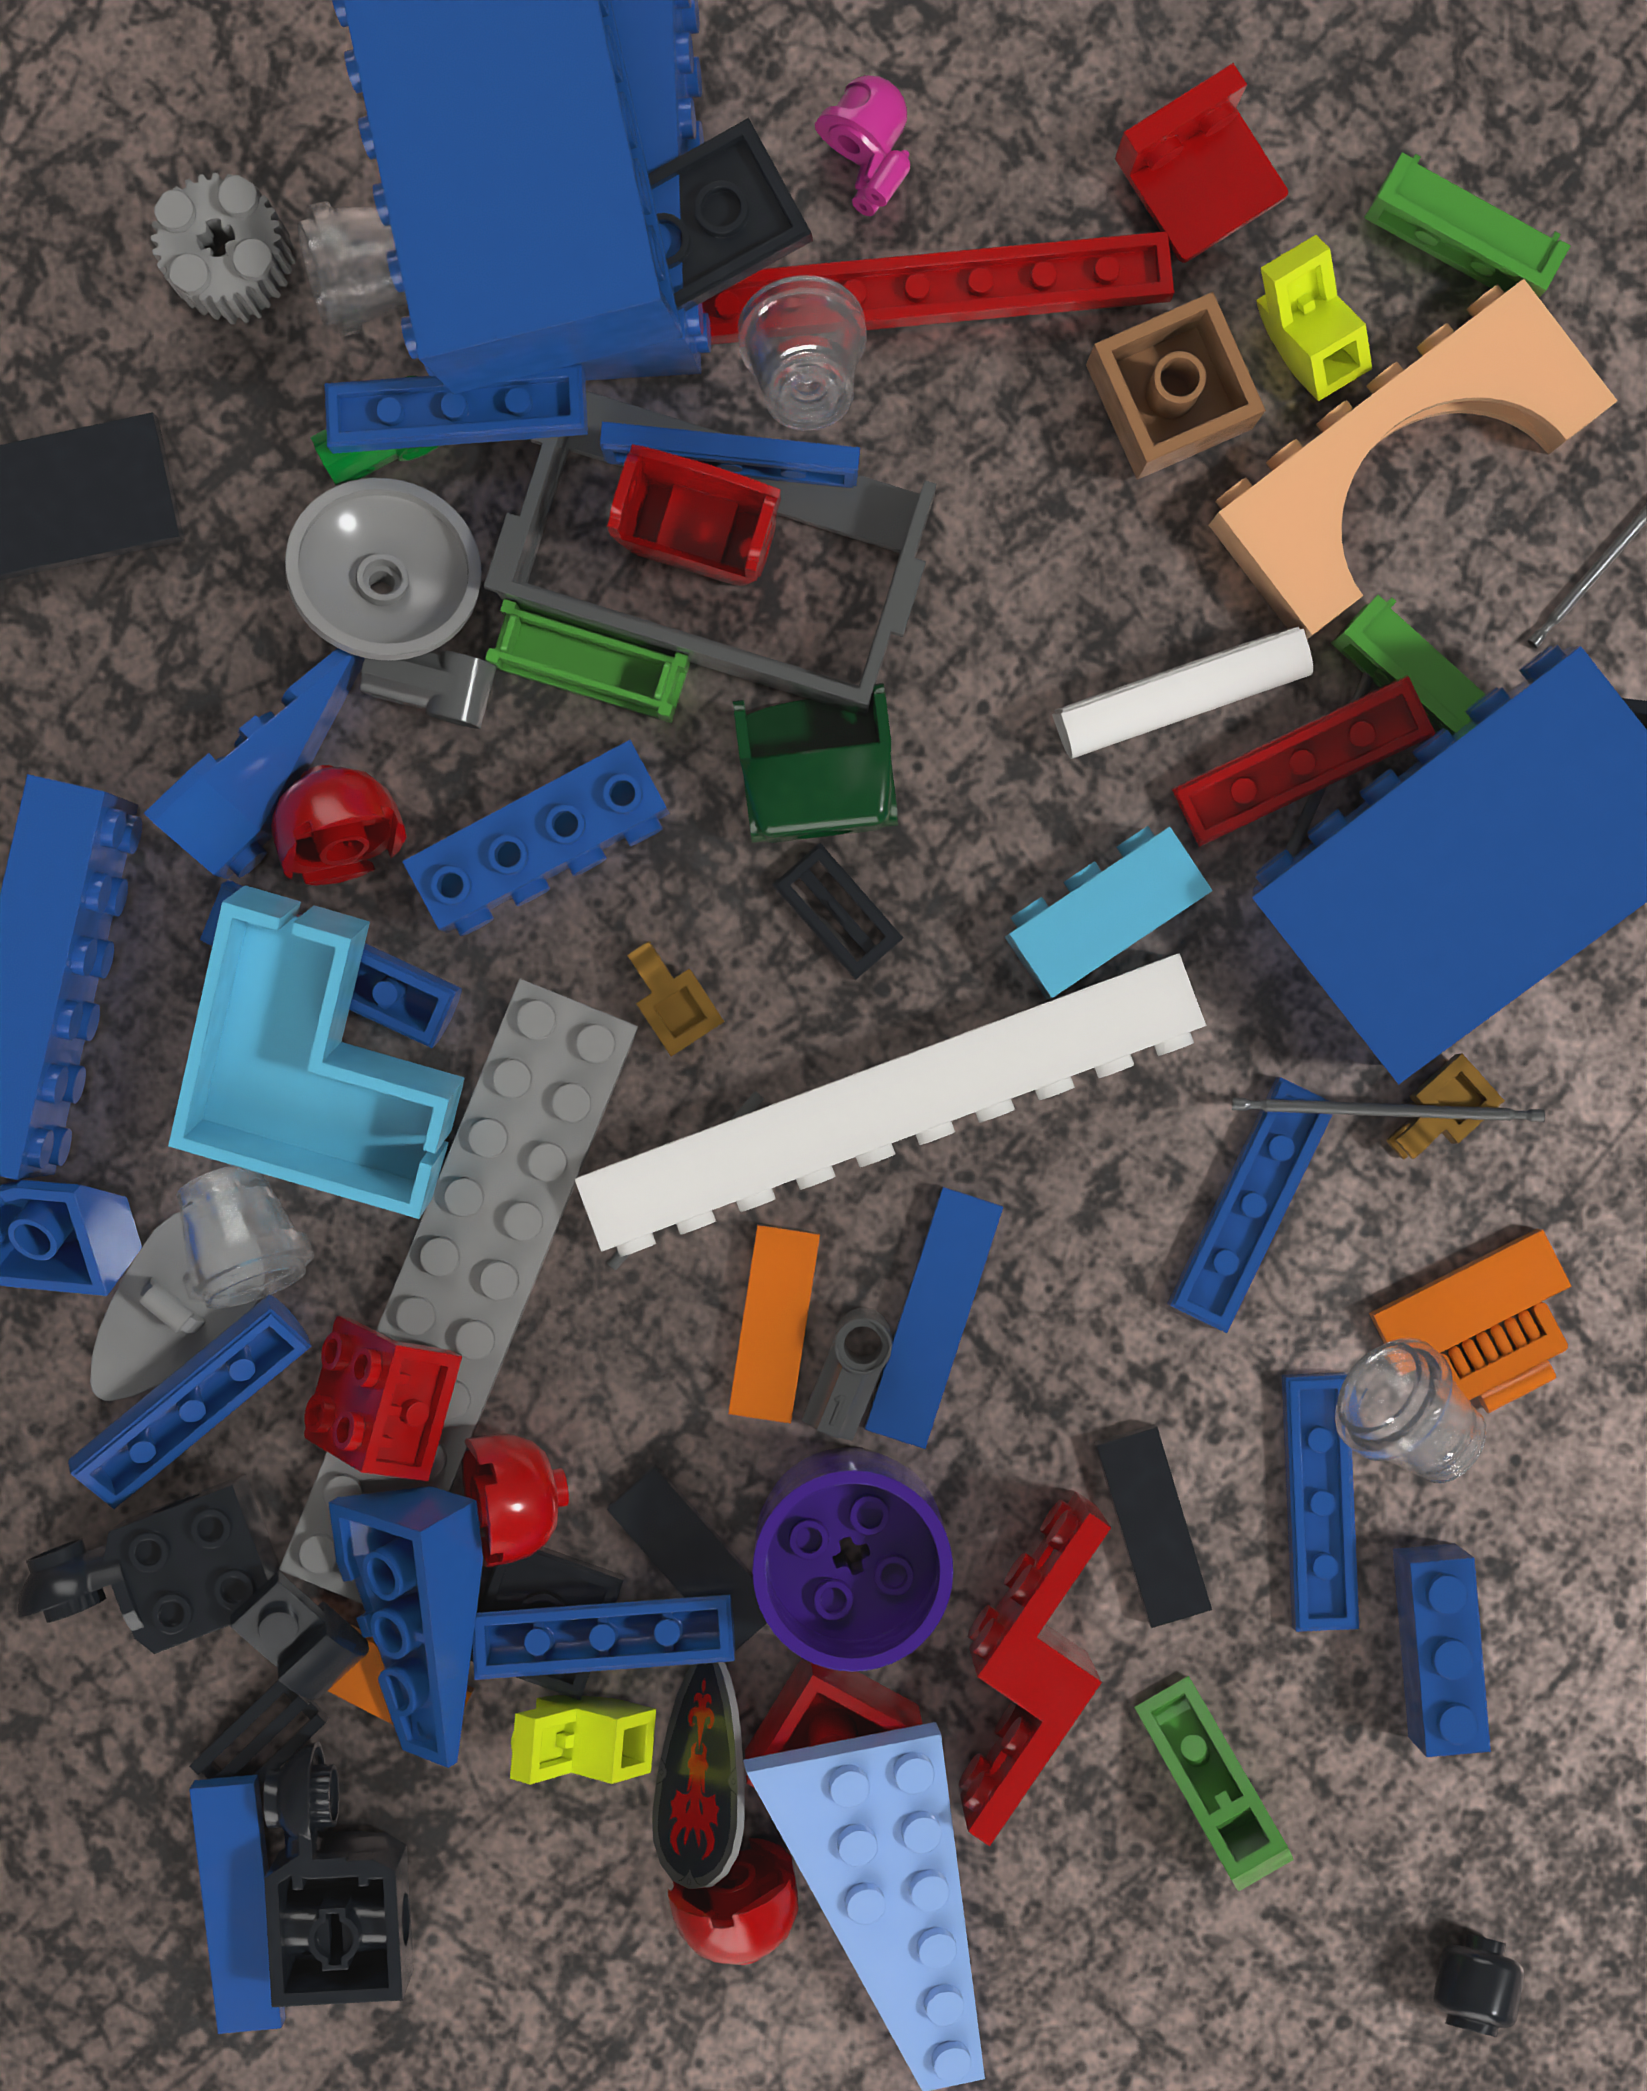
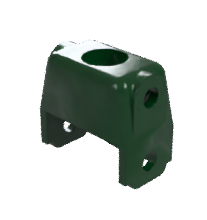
[733,683,898,843]

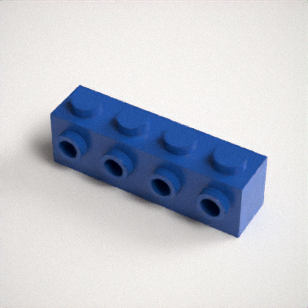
[402,740,670,936]

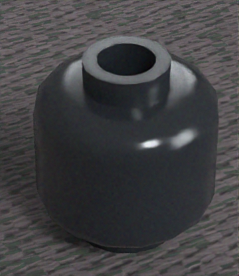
[1433,1934,1525,2037]

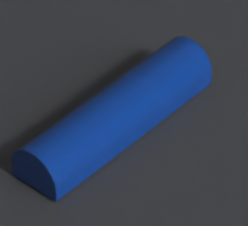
[200,880,462,1048]
[68,1295,312,1509]
[473,1594,735,1680]

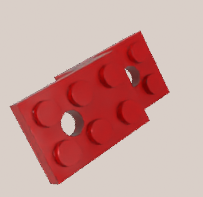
[958,1492,1111,1847]

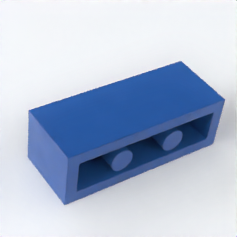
[1393,1543,1491,1757]

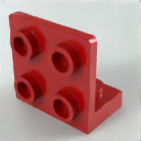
[1115,63,1288,263]
[304,1316,462,1481]

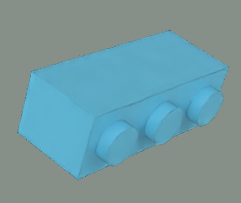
[1005,826,1213,1000]

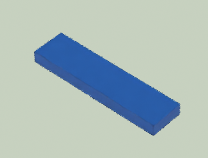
[325,364,588,454]
[600,421,860,488]
[1167,1077,1333,1333]
[864,1186,1003,1449]
[1282,1372,1359,1632]
[189,1775,286,2034]

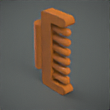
[1431,1302,1568,1414]

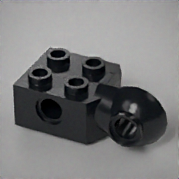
[18,1474,283,1654]
[264,1741,414,2007]

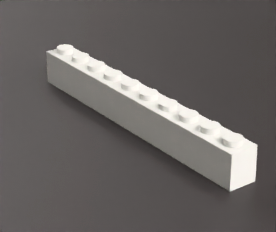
[575,953,1206,1257]

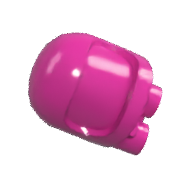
[815,75,910,217]

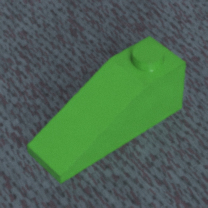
[1134,1676,1294,1891]

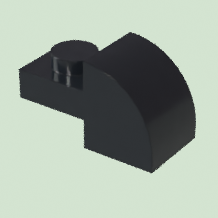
[230,1571,369,1700]

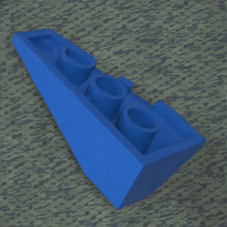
[144,648,365,880]
[0,1180,142,1296]
[329,1486,483,1768]

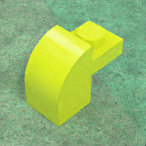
[1256,235,1372,401]
[510,1695,656,1785]

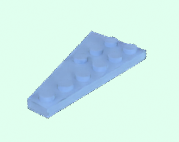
[743,1722,985,2091]

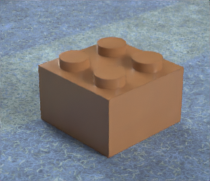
[1086,292,1266,480]

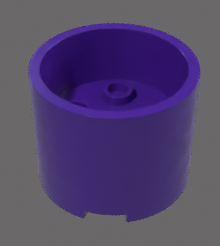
[753,1447,953,1672]

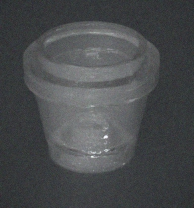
[297,201,407,337]
[738,275,867,431]
[176,1165,315,1309]
[1335,1338,1487,1483]

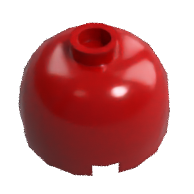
[271,765,407,886]
[462,1434,569,1567]
[668,1838,799,1965]

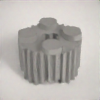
[151,173,296,324]

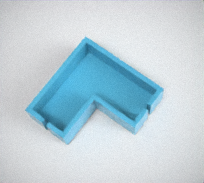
[168,885,465,1219]

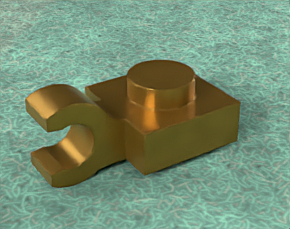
[627,941,725,1057]
[1386,1053,1505,1159]

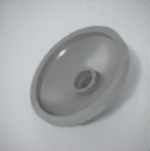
[285,478,482,660]

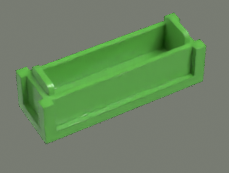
[1364,152,1571,298]
[1331,595,1485,735]
[485,599,690,724]

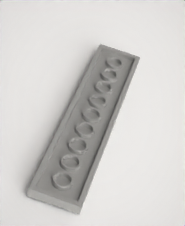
[279,979,639,1603]

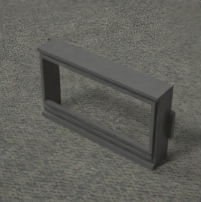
[484,391,937,716]

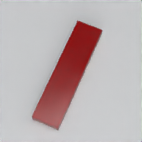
[1172,675,1436,847]

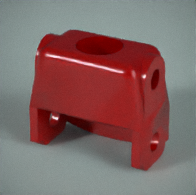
[607,444,781,586]

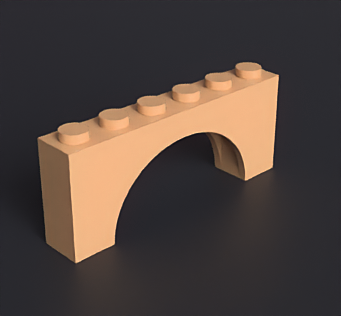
[1208,279,1617,640]

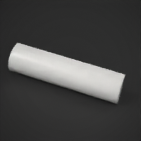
[1052,627,1313,759]

